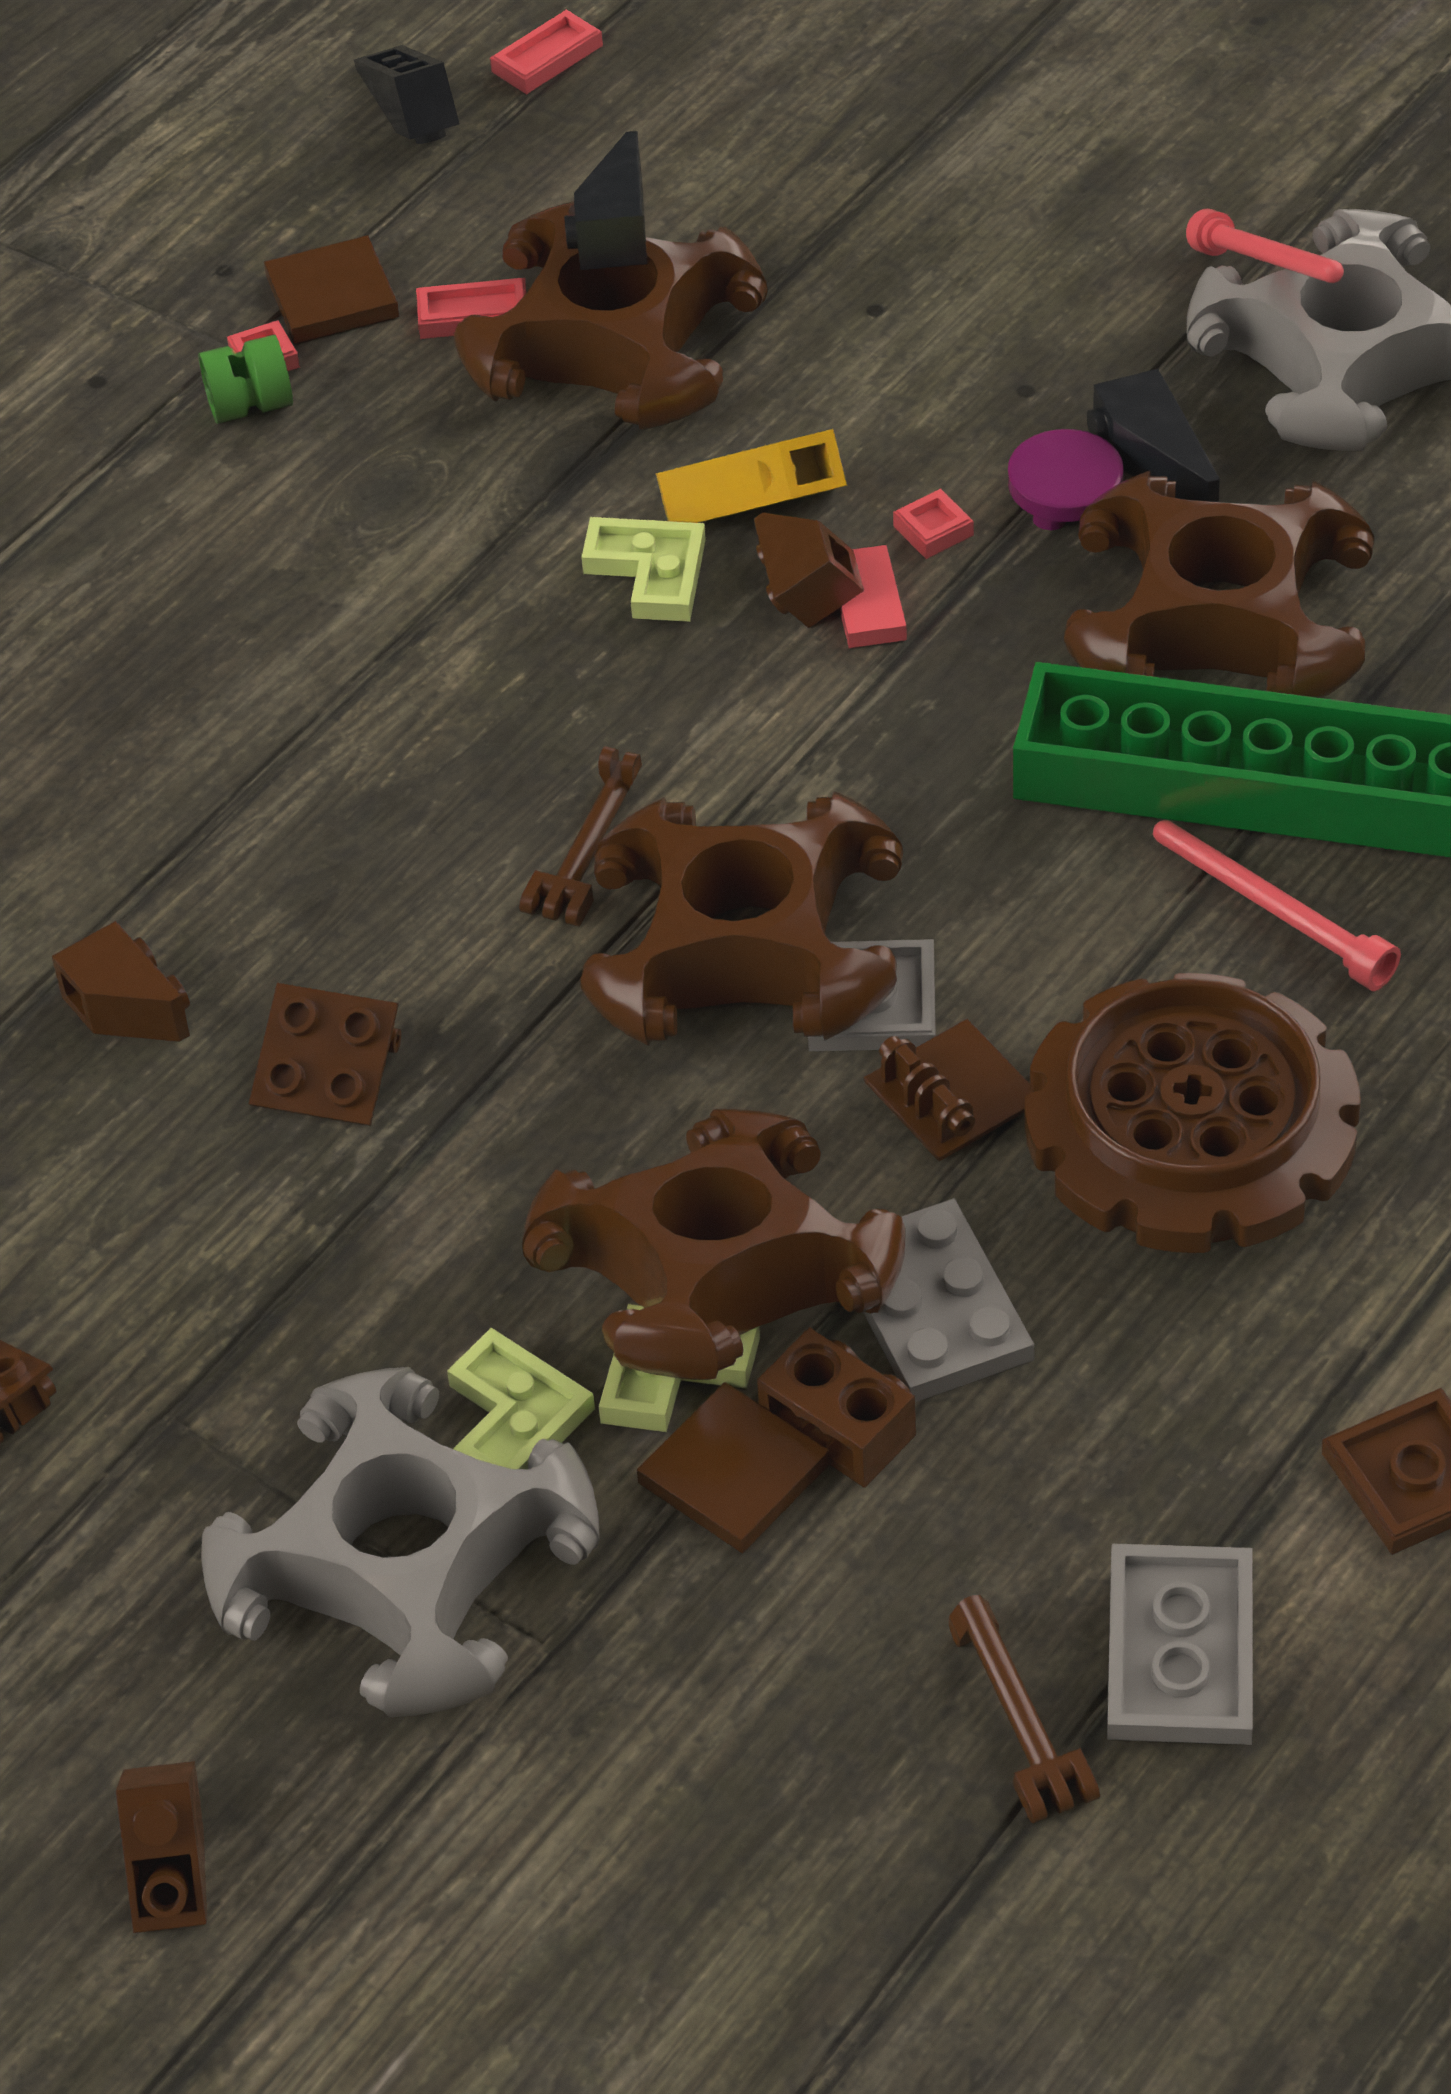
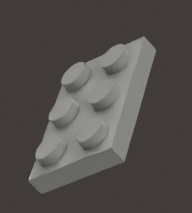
[863,1198,1034,1402]
[1107,1544,1253,1745]

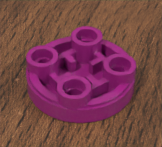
[1008,429,1123,530]

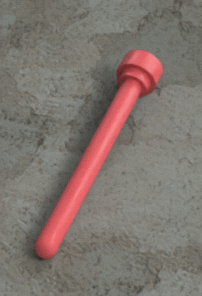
[1186,209,1344,283]
[1153,820,1401,991]

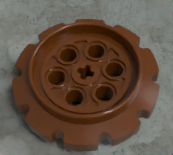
[1025,973,1361,1253]

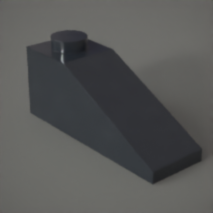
[354,45,460,144]
[564,131,647,270]
[1087,369,1220,502]

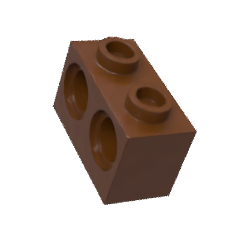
[757,1327,916,1488]

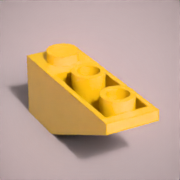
[656,429,847,523]

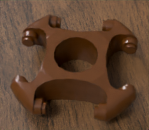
[454,201,768,430]
[1064,470,1374,698]
[580,791,903,1046]
[522,1109,906,1380]

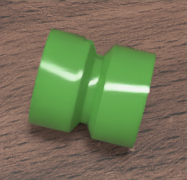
[198,335,293,424]

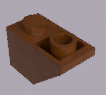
[754,513,864,628]
[52,921,190,1042]
[116,1761,207,1933]

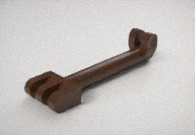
[519,746,642,927]
[949,1595,1100,1824]

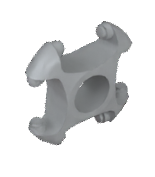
[1187,209,1451,451]
[201,1367,600,1717]

